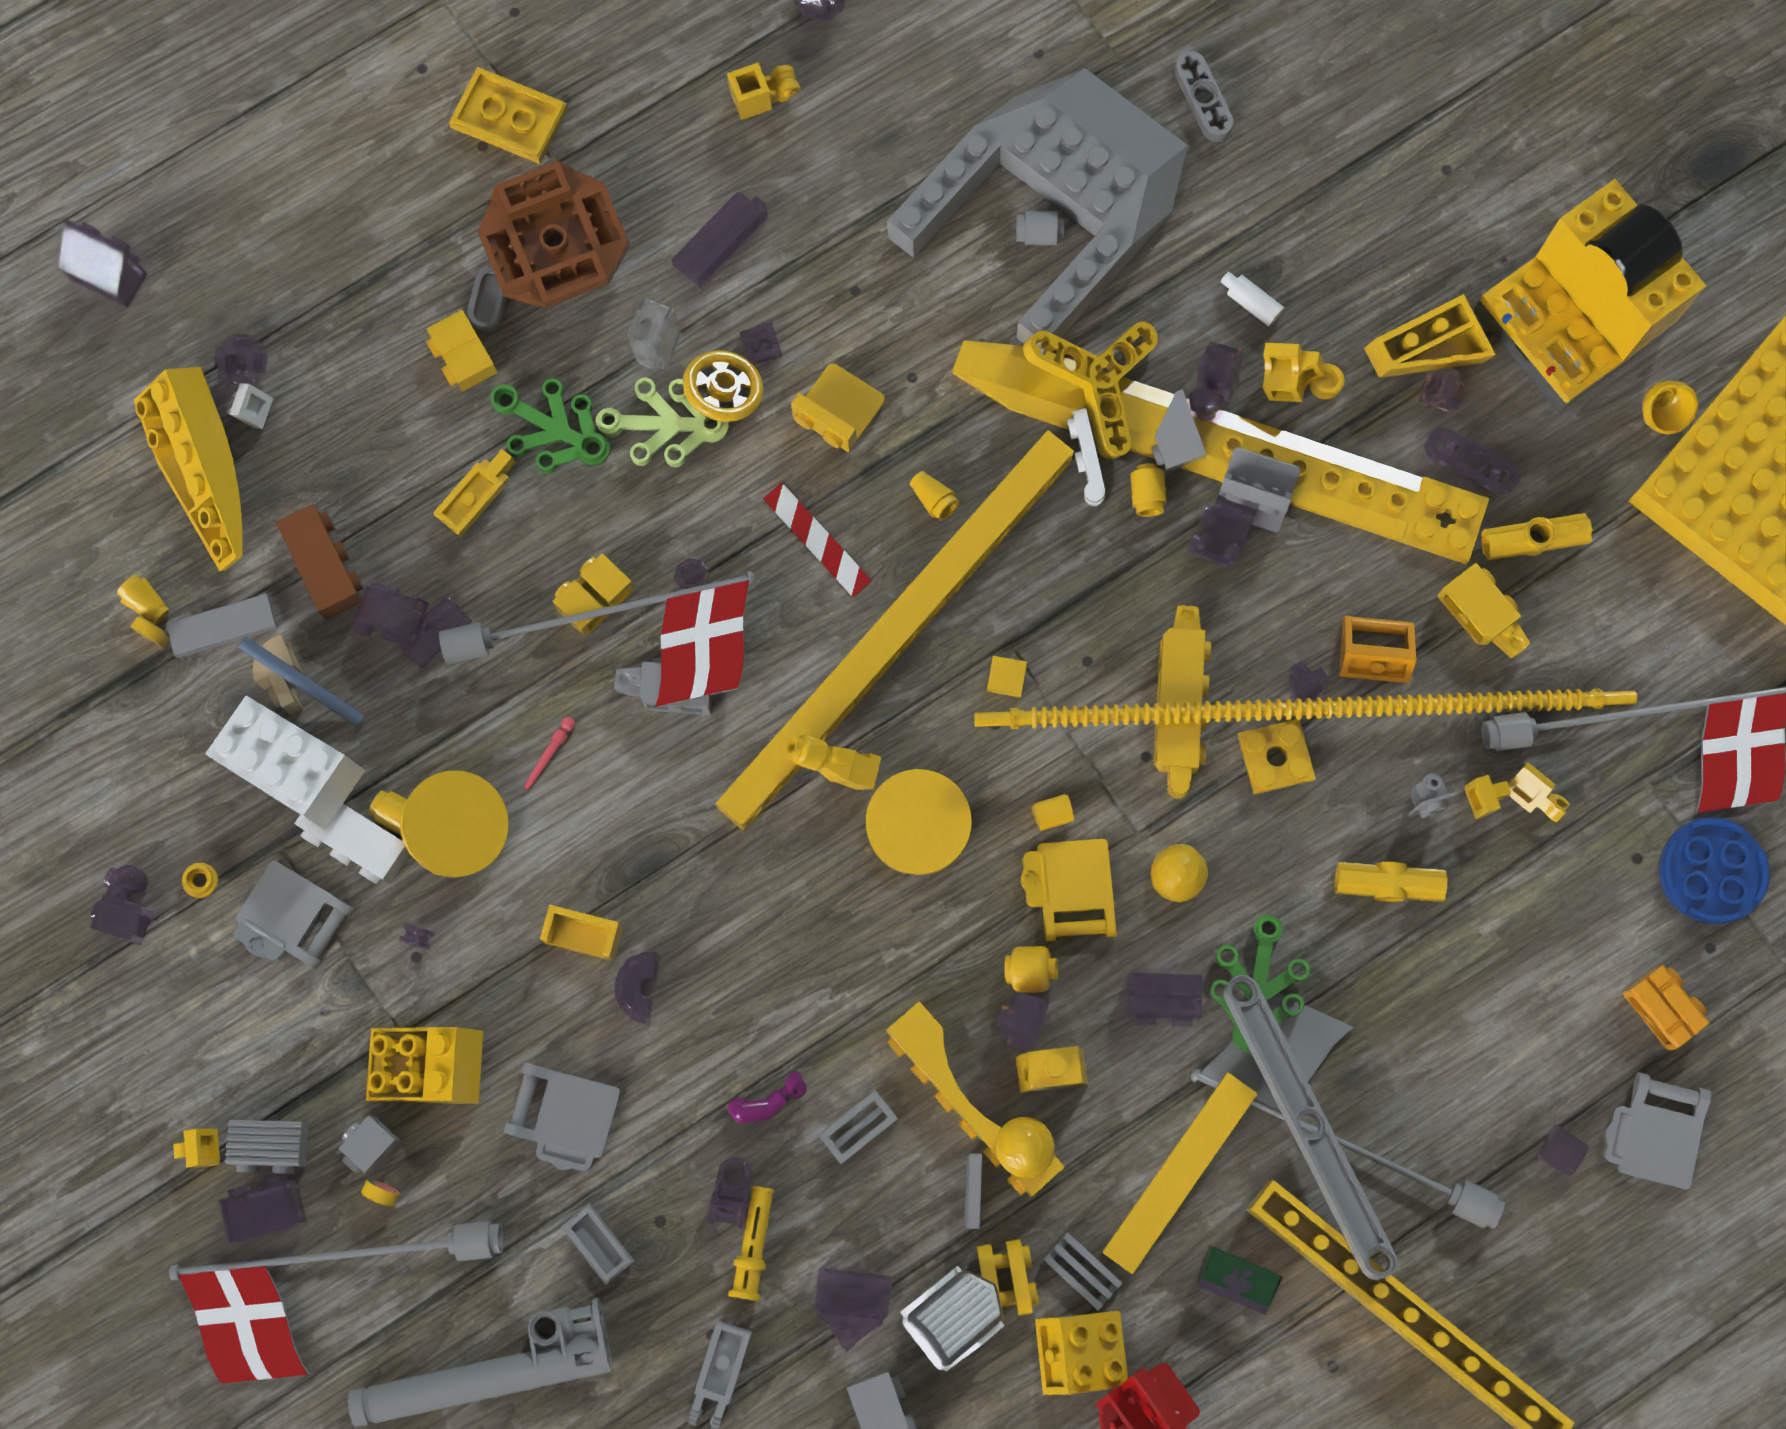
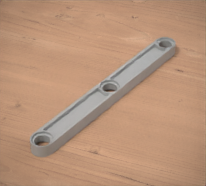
[1223,975,1397,1280]

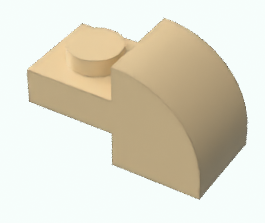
[253,634,303,715]

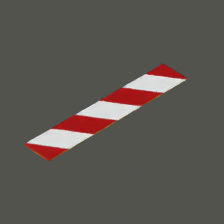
[763,483,871,597]

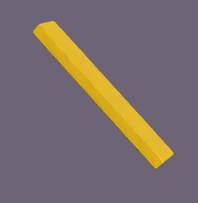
[1102,1072,1258,1275]

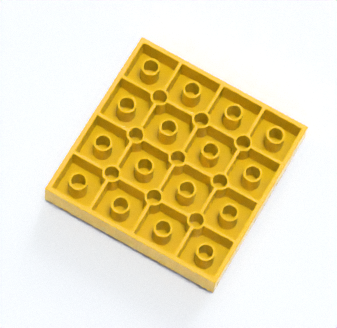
[1628,314,1786,625]

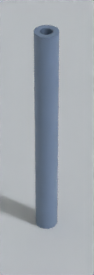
[237,636,364,727]

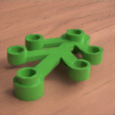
[490,378,610,474]
[1210,915,1310,1053]

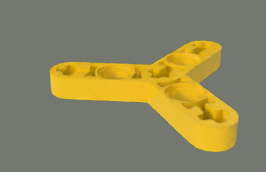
[1023,322,1158,460]

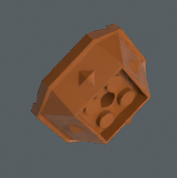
[478,161,630,309]

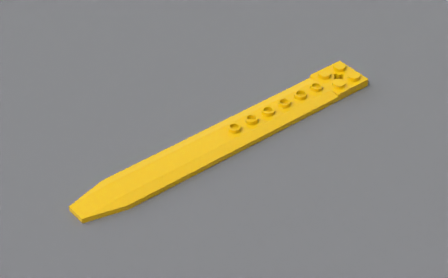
[952,340,1490,564]

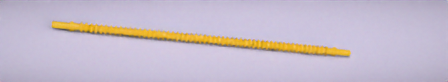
[974,688,1637,729]

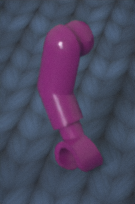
[728,1070,807,1124]

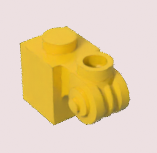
[727,62,801,120]

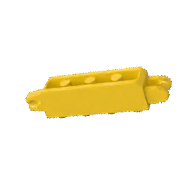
[1153,605,1211,800]

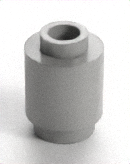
[1016,211,1064,245]

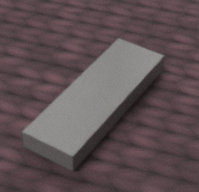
[166,593,278,658]

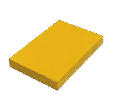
[449,67,568,164]

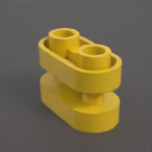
[976,1239,1039,1319]

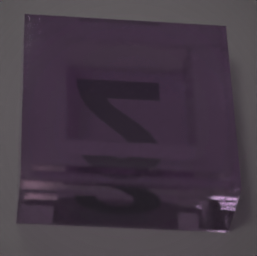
[740,322,782,365]

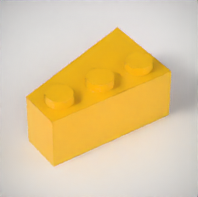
[1364,294,1496,378]

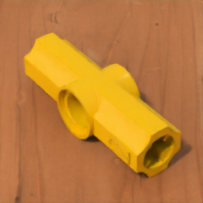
[1481,513,1592,561]
[1334,862,1448,902]

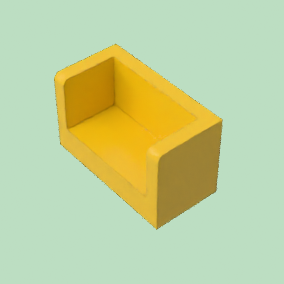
[540,904,624,962]

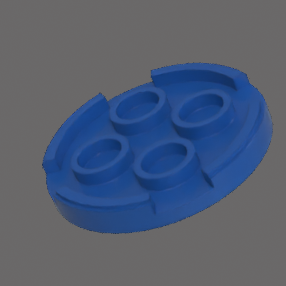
[1659,817,1770,925]

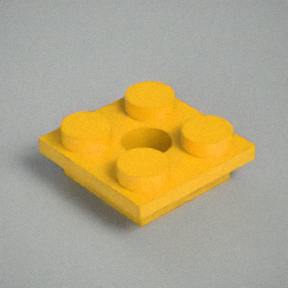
[1237,719,1316,795]

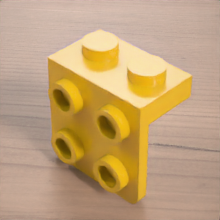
[791,363,885,453]

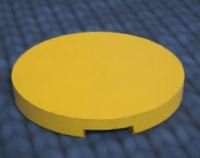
[866,769,972,875]
[400,770,509,878]

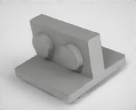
[1213,447,1300,532]

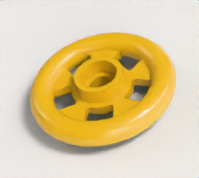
[683,350,764,422]

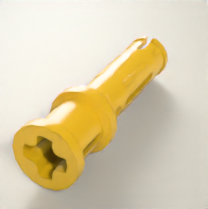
[728,1186,774,1302]

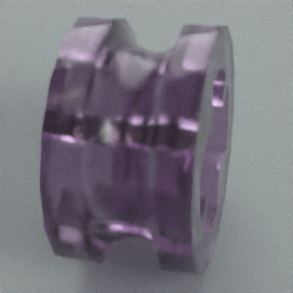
[399,923,435,950]

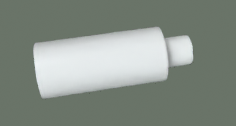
[1221,271,1285,327]

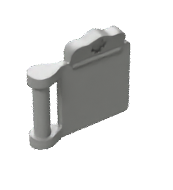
[233,861,355,969]
[503,1063,620,1171]
[1603,1072,1711,1190]

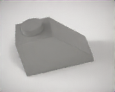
[1151,389,1206,472]

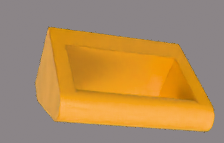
[1339,616,1417,684]

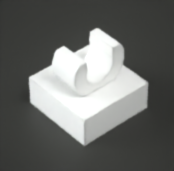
[227,383,273,429]

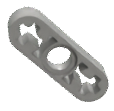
[1174,51,1233,142]

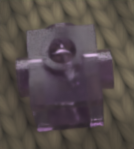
[215,334,267,385]

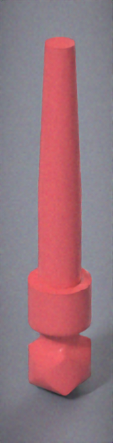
[523,717,575,790]

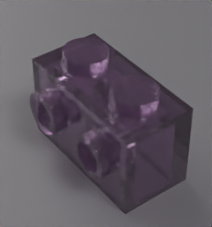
[995,991,1050,1053]

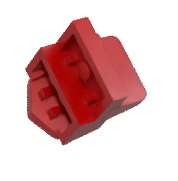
[1095,1363,1200,1429]

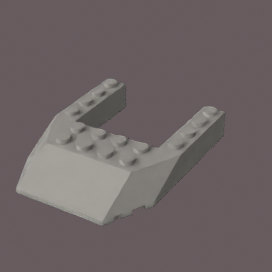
[887,68,1188,354]

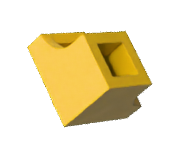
[1262,343,1325,402]

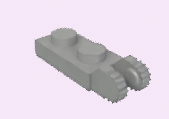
[688,1320,753,1429]

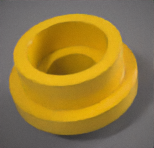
[182,863,219,898]

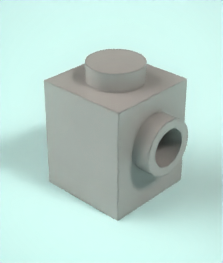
[338,1115,402,1174]

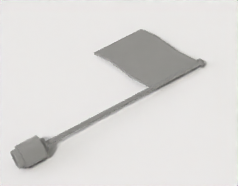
[1191,993,1505,1229]

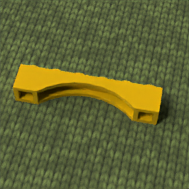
[886,1001,1065,1197]

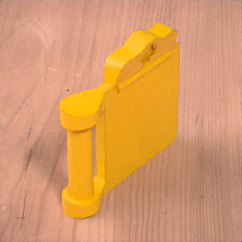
[1020,839,1117,942]

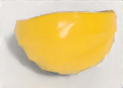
[1642,380,1698,435]
[1150,844,1208,902]
[995,1117,1055,1178]

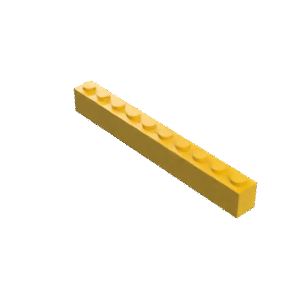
[1245,1180,1575,1429]

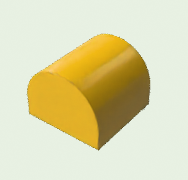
[1031,794,1074,832]

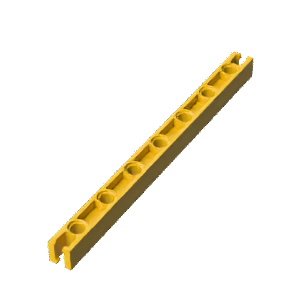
[715,430,1074,832]

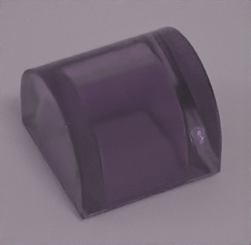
[1535,1125,1589,1176]

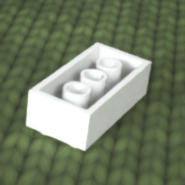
[205,696,365,830]

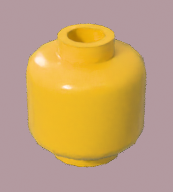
[1005,946,1058,993]

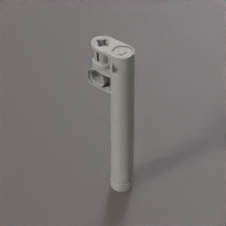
[348,1298,613,1428]

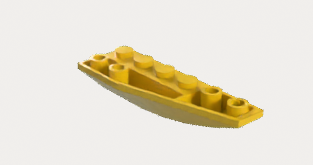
[133,367,243,571]

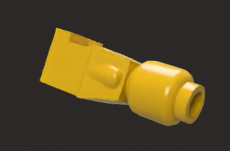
[786,734,882,790]

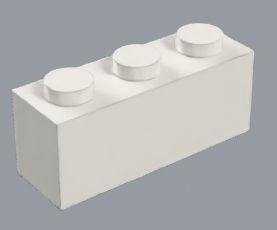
[294,804,410,885]

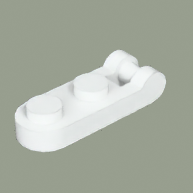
[1067,408,1105,506]

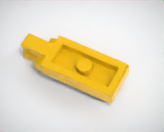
[433,449,516,538]

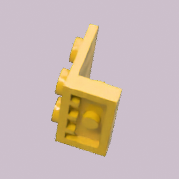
[1035,1311,1128,1395]

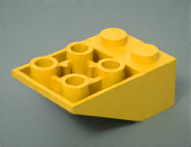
[366,1027,484,1104]

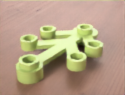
[596,378,729,467]

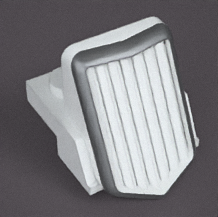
[900,1266,1005,1371]

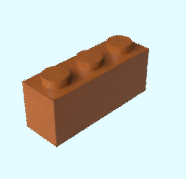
[276,504,364,620]

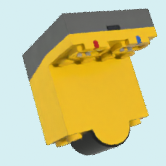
[1474,179,1707,413]

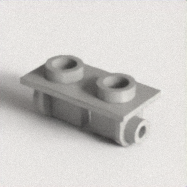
[1408,773,1458,819]

